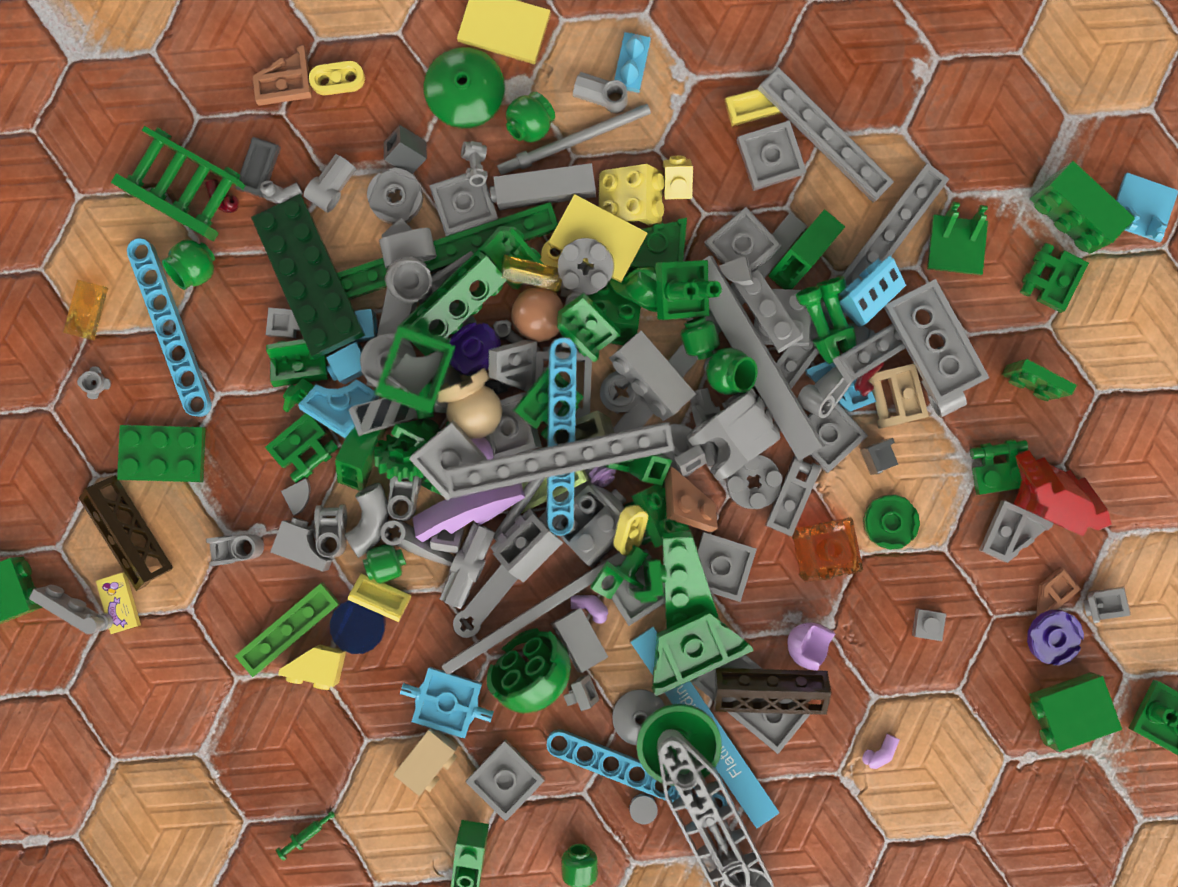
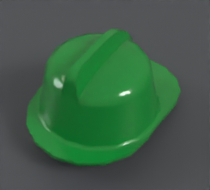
[609,266,657,312]

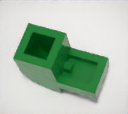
[605,453,673,486]

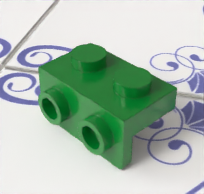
[478,226,546,290]
[557,292,620,362]
[266,339,328,387]
[629,558,667,603]

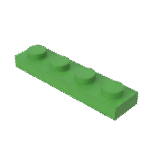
[235,583,341,677]

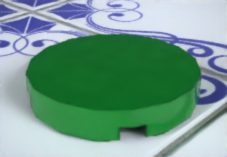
[863,495,920,550]

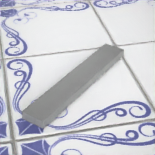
[757,67,894,203]

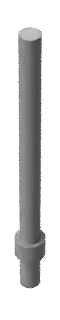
[497,104,651,175]

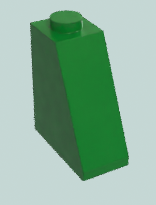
[768,209,845,290]
[335,427,388,491]

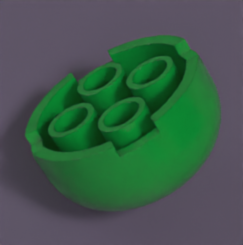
[487,628,571,713]

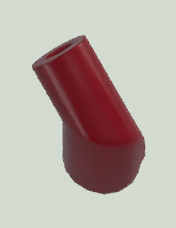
[205,179,239,213]
[854,362,884,396]

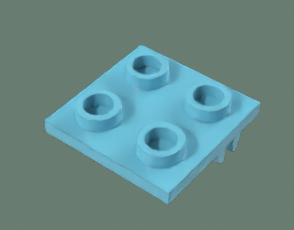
[1116,173,1178,242]

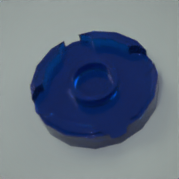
[330,600,386,654]

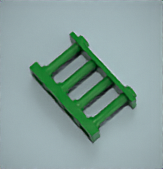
[111,126,246,242]

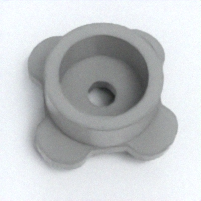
[77,366,111,399]

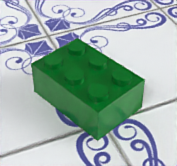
[1030,161,1136,254]

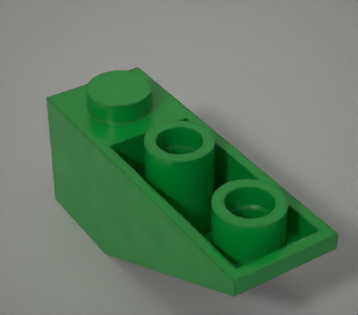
[451,820,489,887]

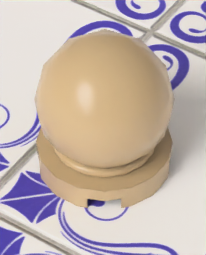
[437,368,503,439]

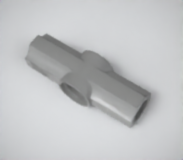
[440,523,496,609]

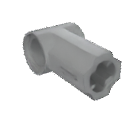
[573,72,628,113]
[304,154,356,213]

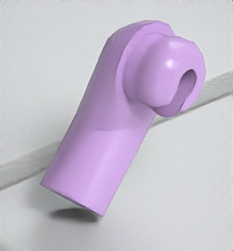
[571,595,608,624]
[862,734,900,769]

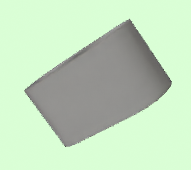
[379,228,437,269]

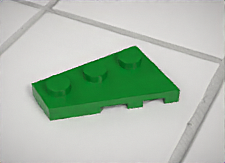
[629,217,687,269]

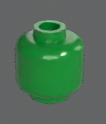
[680,317,720,360]
[363,544,406,584]
[561,844,598,887]

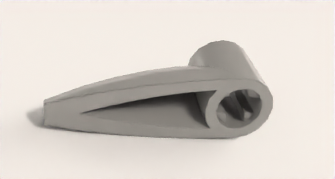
[797,367,853,418]
[380,520,455,566]

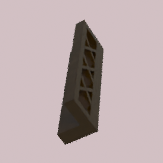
[79,475,173,591]
[714,668,832,715]

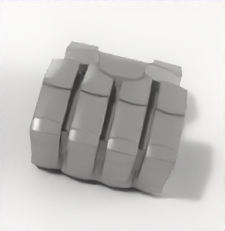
[687,388,781,480]

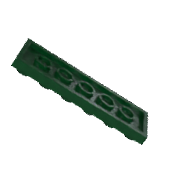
[251,194,365,359]

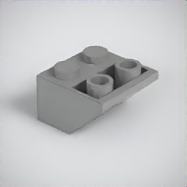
[552,485,619,568]

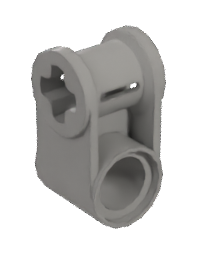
[387,476,422,521]
[314,504,347,558]
[206,534,264,566]

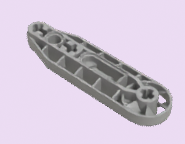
[657,729,774,887]

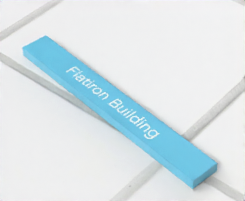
[630,626,779,829]

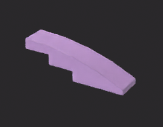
[413,483,525,543]

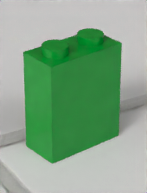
[0,556,42,624]
[1029,672,1123,752]

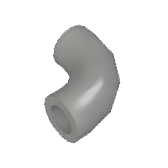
[344,483,389,558]

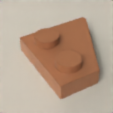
[253,45,312,106]
[665,467,718,533]

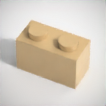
[393,728,458,796]

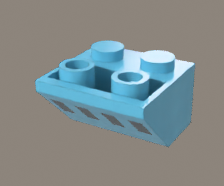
[839,256,906,328]

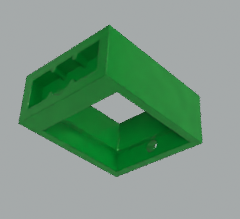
[374,324,455,414]

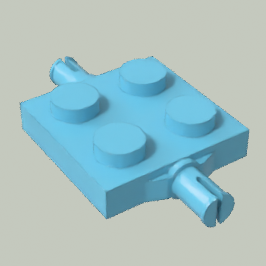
[400,667,494,739]

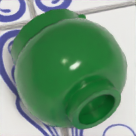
[506,91,556,143]
[162,240,215,290]
[706,348,758,395]

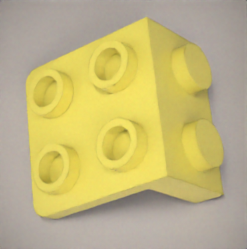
[599,164,665,227]

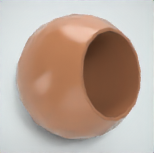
[511,287,563,342]

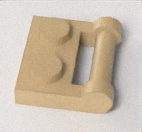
[869,364,929,429]

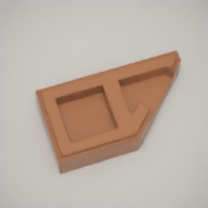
[1036,567,1081,618]

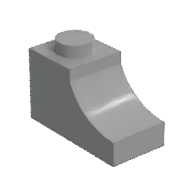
[388,351,443,395]
[271,517,332,572]

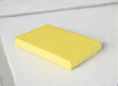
[457,0,551,64]
[548,194,648,283]

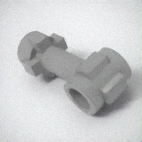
[461,141,488,187]
[493,319,541,351]

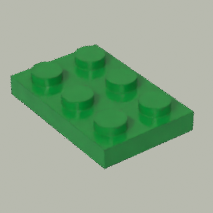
[117,425,206,482]

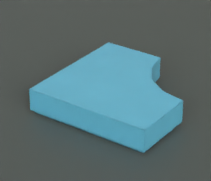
[298,379,379,438]

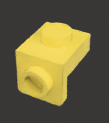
[663,156,693,199]

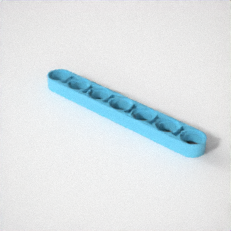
[127,238,212,417]
[546,338,576,536]
[546,729,728,809]

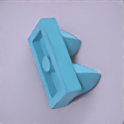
[614,32,651,93]

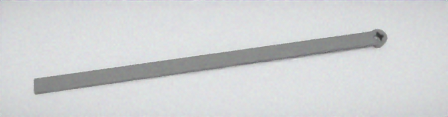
[453,212,807,638]

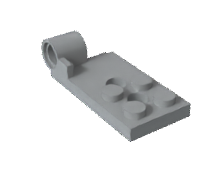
[884,279,990,418]

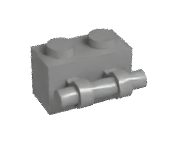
[490,508,563,583]

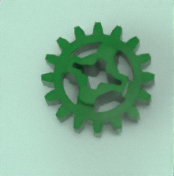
[374,434,424,482]

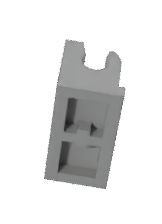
[550,608,608,673]

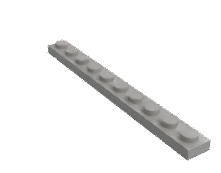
[776,163,949,389]

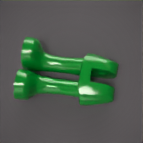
[795,276,857,364]

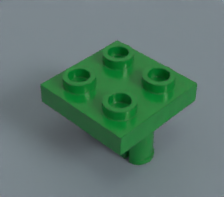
[656,260,722,320]
[624,481,690,548]
[1128,679,1178,756]

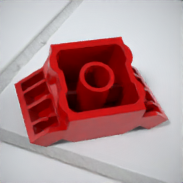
[1013,450,1112,536]

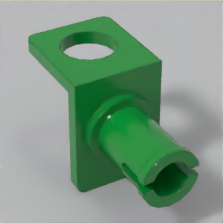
[590,545,649,599]

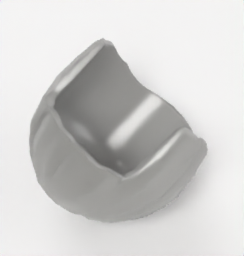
[385,256,432,304]

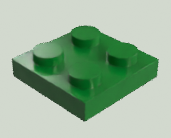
[1002,359,1077,401]

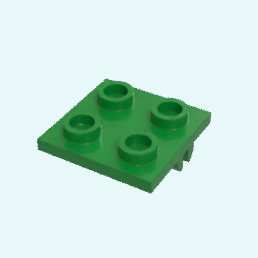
[927,202,988,275]

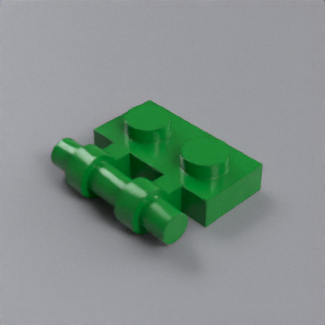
[1020,243,1089,313]
[512,367,583,440]
[265,413,339,483]
[970,439,1028,495]

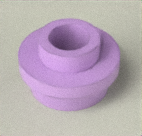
[589,465,616,488]

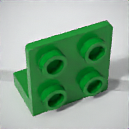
[587,282,641,345]

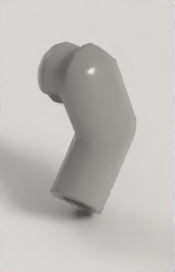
[260,180,303,204]

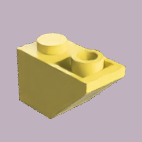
[278,644,346,690]

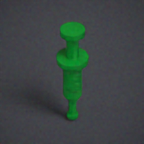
[276,811,335,861]

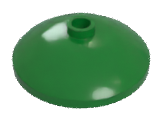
[424,47,505,129]
[637,704,722,786]

